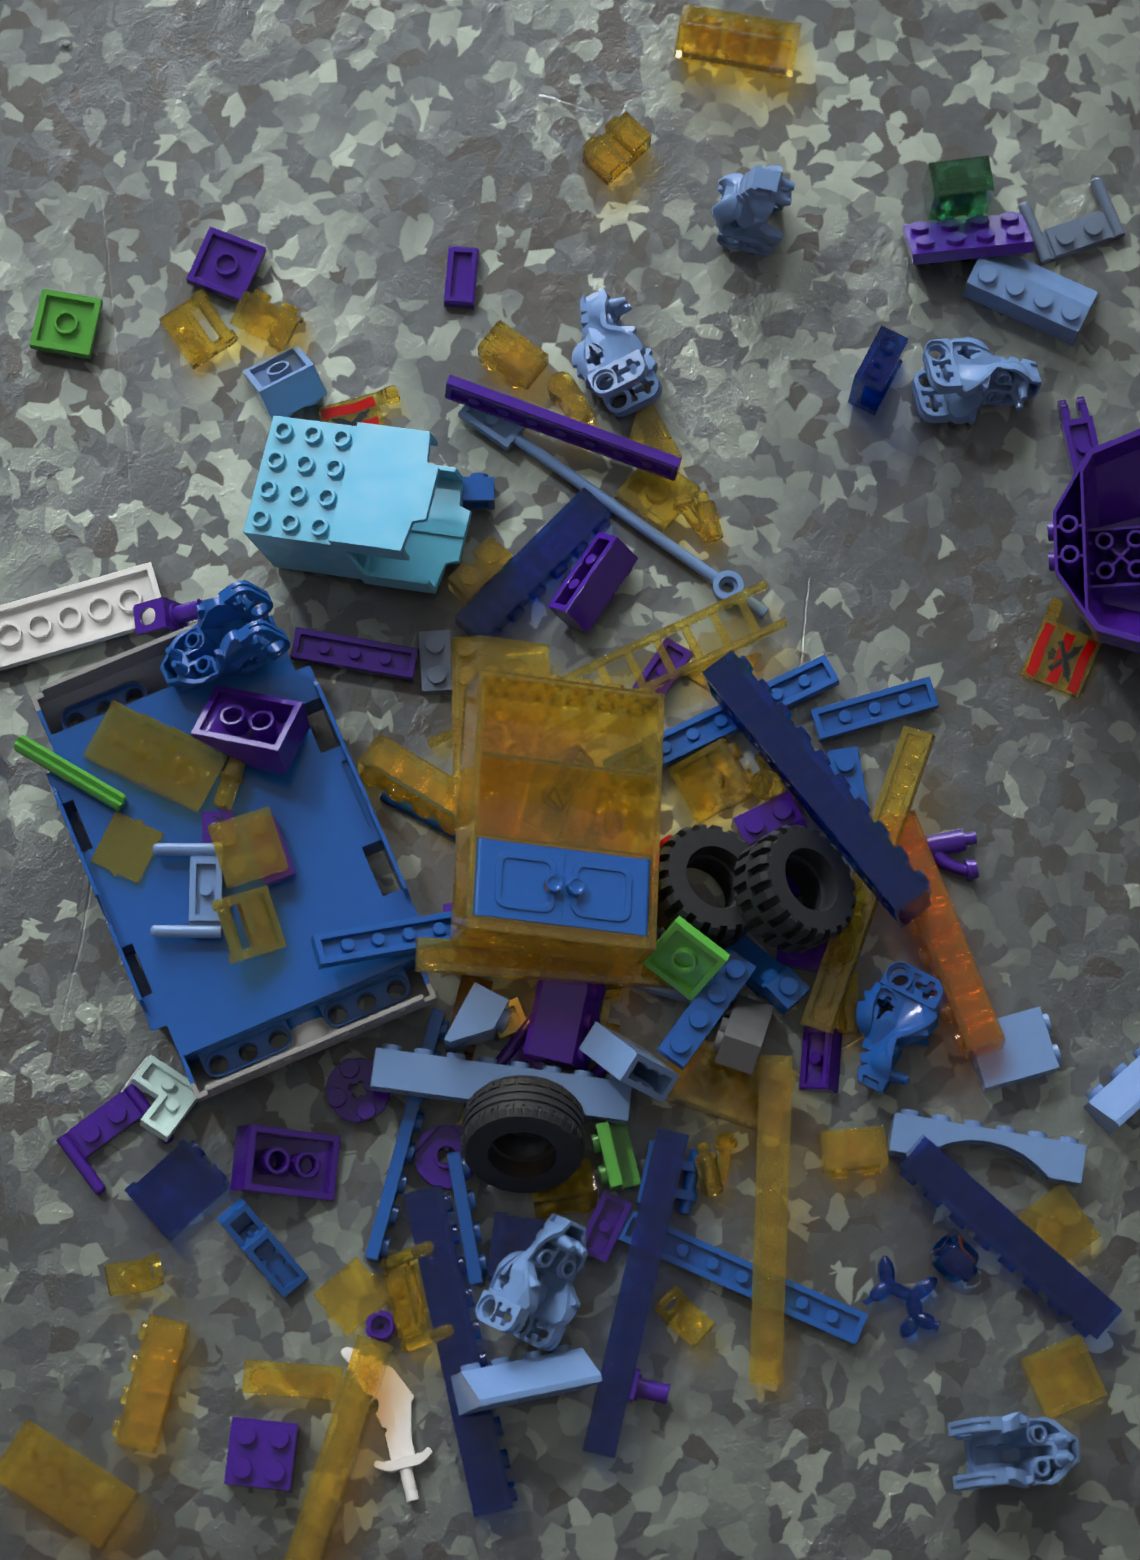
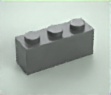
[712,994,774,1075]

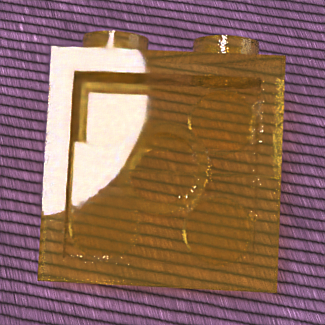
[669,738,758,824]

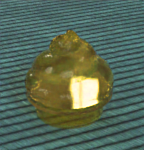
[750,769,782,801]

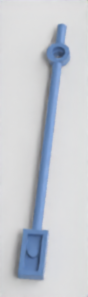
[458,405,769,618]

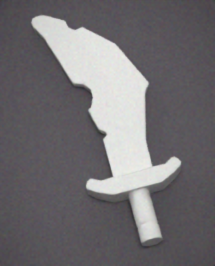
[341,1347,432,1503]

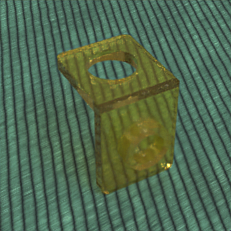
[104,1253,164,1296]
[654,1285,716,1347]

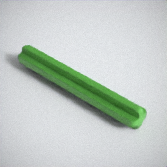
[13,735,127,811]

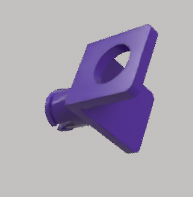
[133,597,203,635]
[596,1364,671,1405]

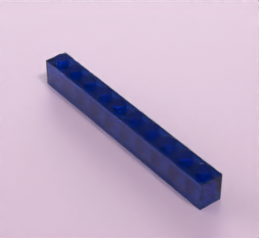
[583,1128,689,1458]
[403,1186,518,1518]

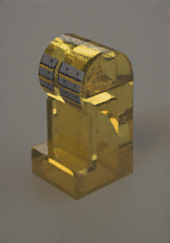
[548,371,594,425]

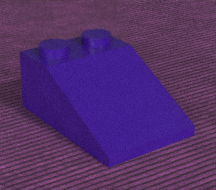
[191,685,310,775]
[731,790,808,898]
[230,1124,341,1201]

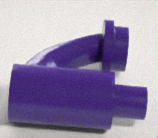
[924,829,979,882]

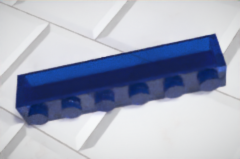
[455,487,611,649]

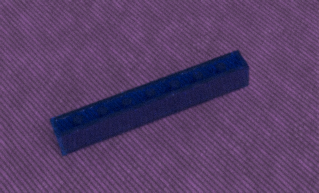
[898,1134,1122,1339]

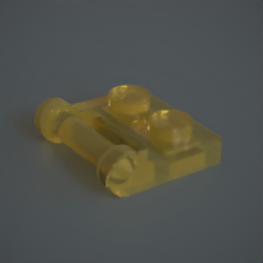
[159,289,238,370]
[211,885,287,964]

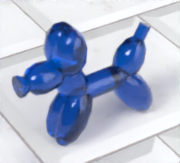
[863,1255,941,1338]

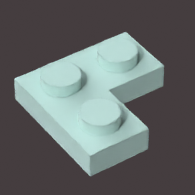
[132,1054,197,1142]

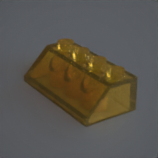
[674,3,802,79]

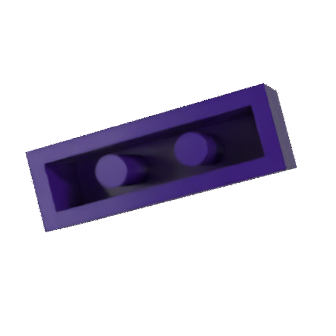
[547,532,639,633]

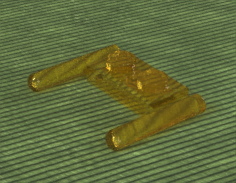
[381,1241,454,1353]

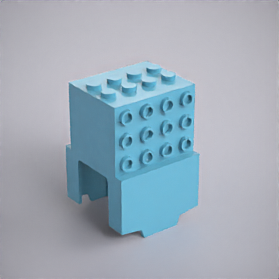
[243,416,472,594]

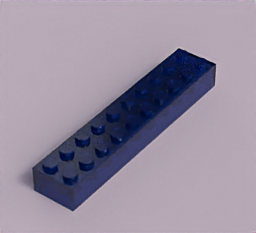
[702,650,932,929]

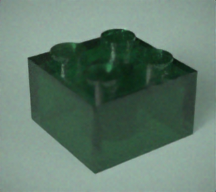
[922,155,995,222]

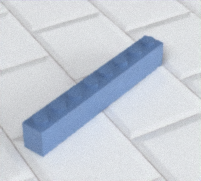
[369,1044,632,1125]

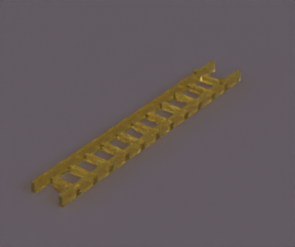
[427,580,787,787]

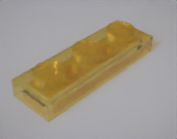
[242,1359,344,1401]

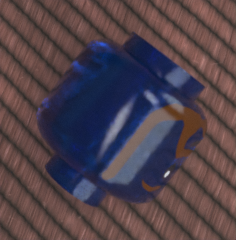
[931,1234,979,1283]

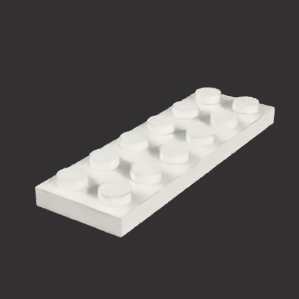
[0,562,161,671]

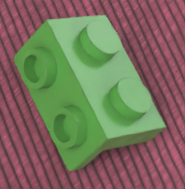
[590,1122,641,1192]

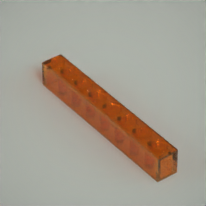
[874,810,1005,1061]

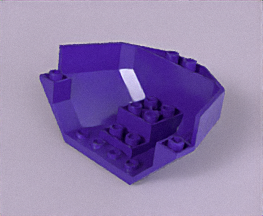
[1047,429,1140,653]

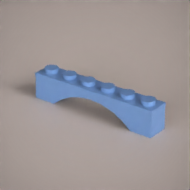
[886,1109,1087,1187]

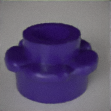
[366,1310,397,1343]

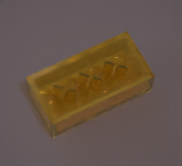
[665,1040,799,1138]
[0,1419,141,1550]

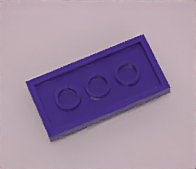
[902,212,1034,265]

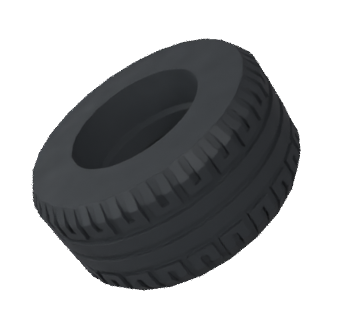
[461,1075,586,1193]

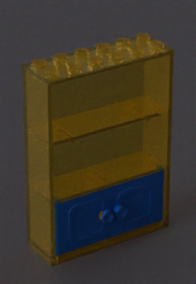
[450,666,665,967]

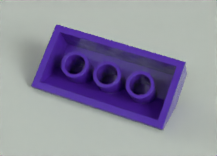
[523,929,613,1071]

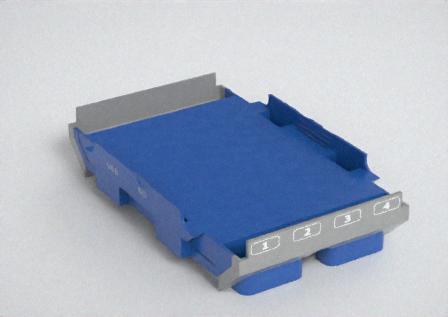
[31,603,437,1102]

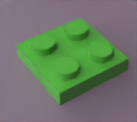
[29,288,103,359]
[641,916,730,1001]

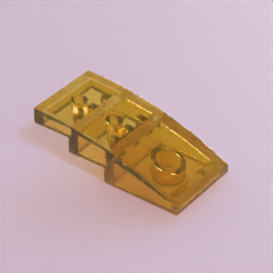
[83,700,228,813]

